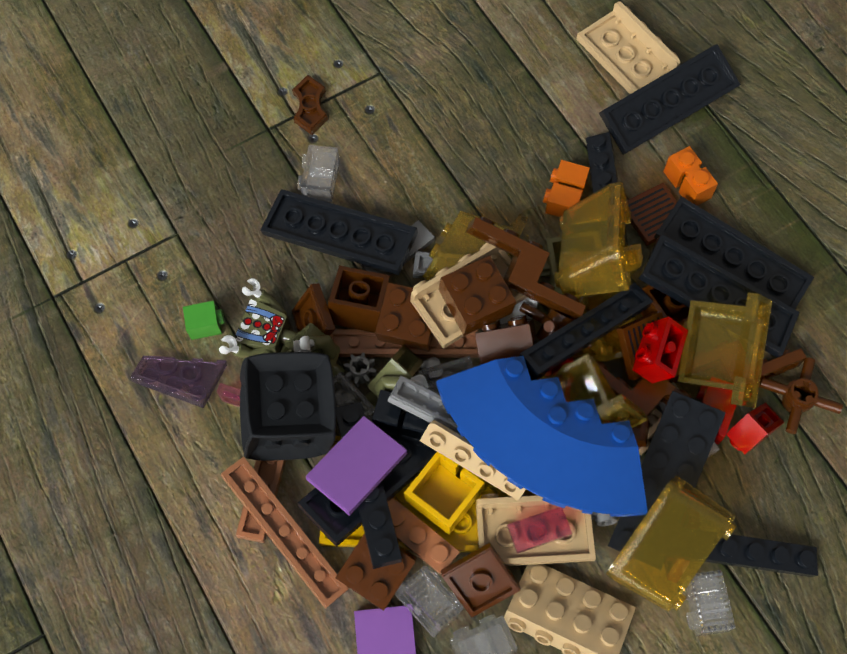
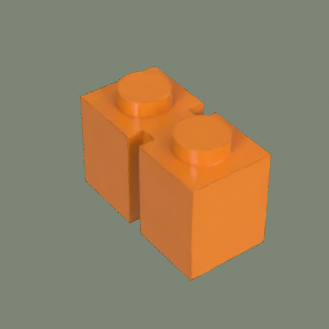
[663,146,718,206]
[543,160,590,221]

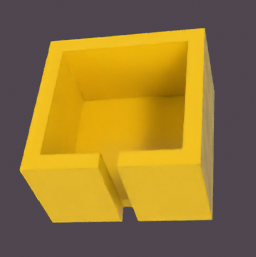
[404,452,484,535]

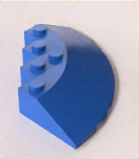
[436,356,648,517]

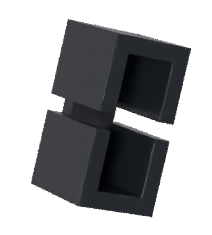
[372,390,430,443]

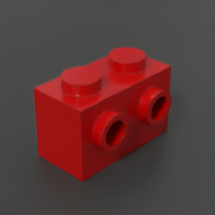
[632,316,689,383]

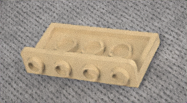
[576,1,680,94]
[410,243,528,349]
[420,420,526,500]
[476,492,596,566]
[503,564,636,654]

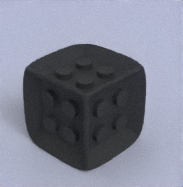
[240,352,336,461]

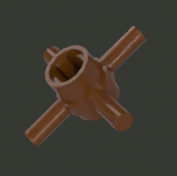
[519,302,594,350]
[759,357,843,434]

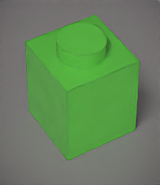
[183,301,225,340]

